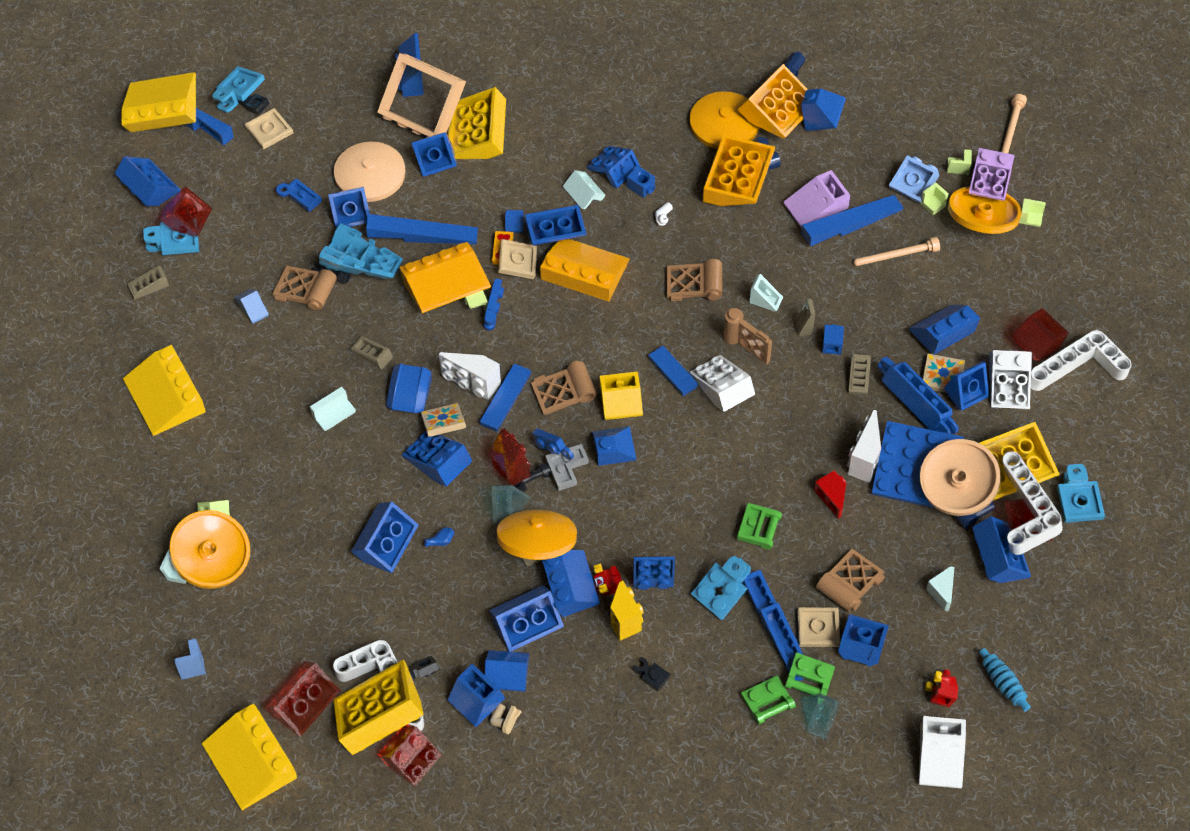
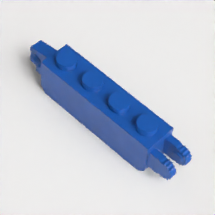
[877,357,959,434]

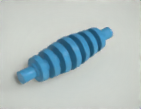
[979,648,1031,712]

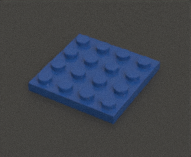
[871,421,964,508]

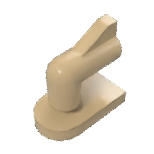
[490,704,521,734]

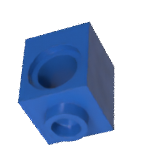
[627,166,655,198]
[822,324,844,355]

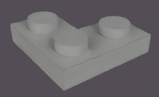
[545,444,589,491]

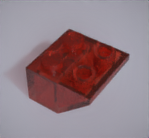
[1010,308,1069,362]
[489,428,531,487]
[378,724,441,786]

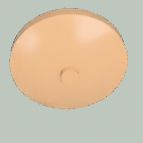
[334,142,405,202]
[920,439,1000,516]

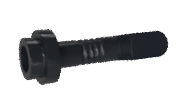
[310,259,351,284]
[507,463,552,495]

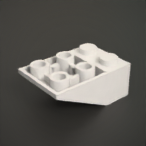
[989,350,1032,409]
[439,352,501,400]
[689,355,755,412]
[847,410,881,483]
[919,716,966,789]

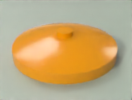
[690,92,759,149]
[948,186,1022,234]
[169,510,250,589]
[497,510,577,560]

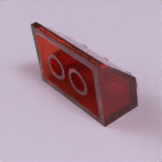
[263,661,341,737]

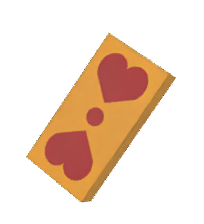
[492,231,514,265]

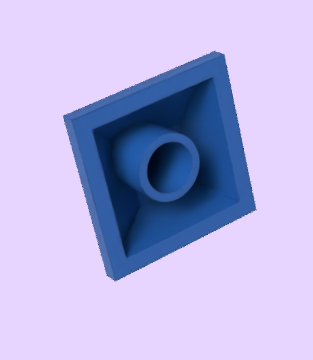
[801,88,846,131]
[592,426,636,466]

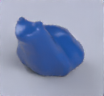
[424,527,454,547]

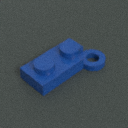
[276,178,322,212]
[532,428,574,460]

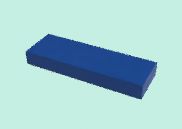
[648,346,698,396]

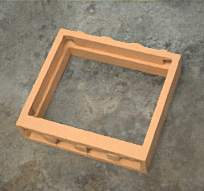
[378,53,466,138]

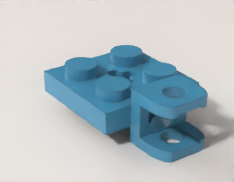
[212,66,265,113]
[143,219,199,255]
[1057,464,1105,523]
[691,556,751,620]

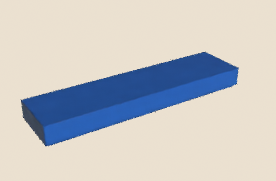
[480,364,531,432]

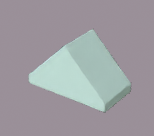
[750,274,783,311]
[926,567,954,611]

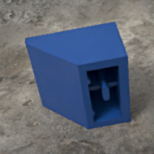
[448,664,505,727]

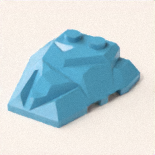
[319,223,403,279]

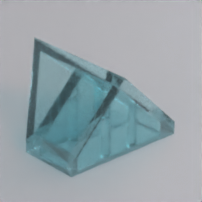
[492,485,531,524]
[800,693,840,739]

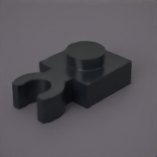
[238,93,270,115]
[408,656,439,680]
[633,657,671,692]

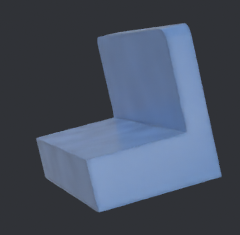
[174,639,206,680]

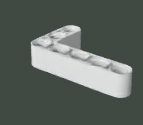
[1030,330,1131,391]
[1003,452,1063,555]
[333,640,424,733]

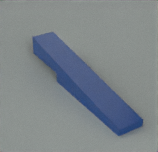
[185,108,234,145]
[801,195,904,246]
[366,214,478,244]
[742,570,804,681]

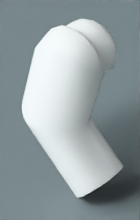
[655,202,673,226]

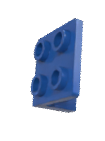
[587,146,640,188]

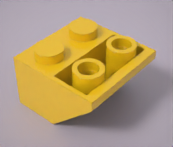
[600,372,643,420]
[611,581,644,641]

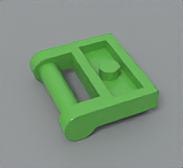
[737,503,782,550]
[785,652,835,701]
[741,676,796,725]

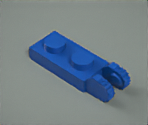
[484,279,504,331]

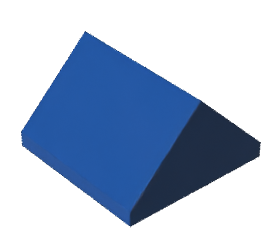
[412,132,457,177]
[328,187,370,229]
[944,362,989,411]
[485,650,530,692]

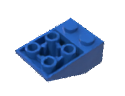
[402,431,472,487]
[633,556,675,590]

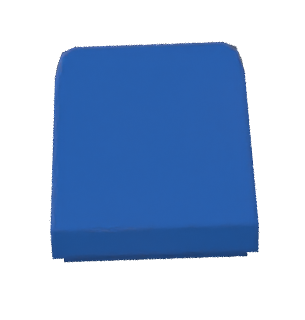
[505,210,524,233]

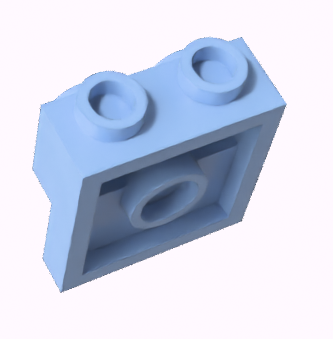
[889,155,939,204]

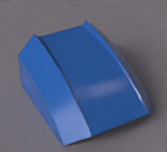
[386,363,432,413]
[838,614,889,667]

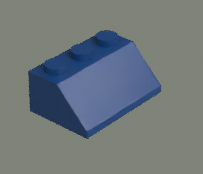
[396,33,424,97]
[115,156,181,206]
[525,205,586,245]
[909,305,980,355]
[351,501,419,573]
[972,516,1031,583]
[542,550,600,617]
[489,585,564,652]

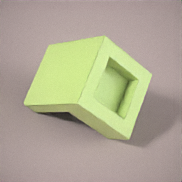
[947,150,972,175]
[920,183,948,215]
[1019,199,1045,227]
[463,290,488,311]
[197,500,230,516]

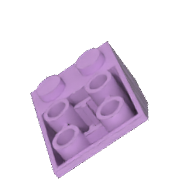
[969,148,1014,201]
[783,170,850,229]

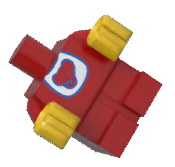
[593,563,622,596]
[925,670,958,708]

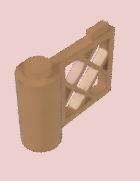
[667,259,723,301]
[272,266,337,310]
[723,308,772,364]
[531,361,597,415]
[816,549,885,612]

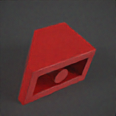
[814,470,846,519]

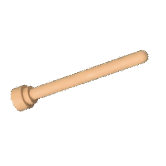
[1001,94,1027,154]
[854,237,940,266]

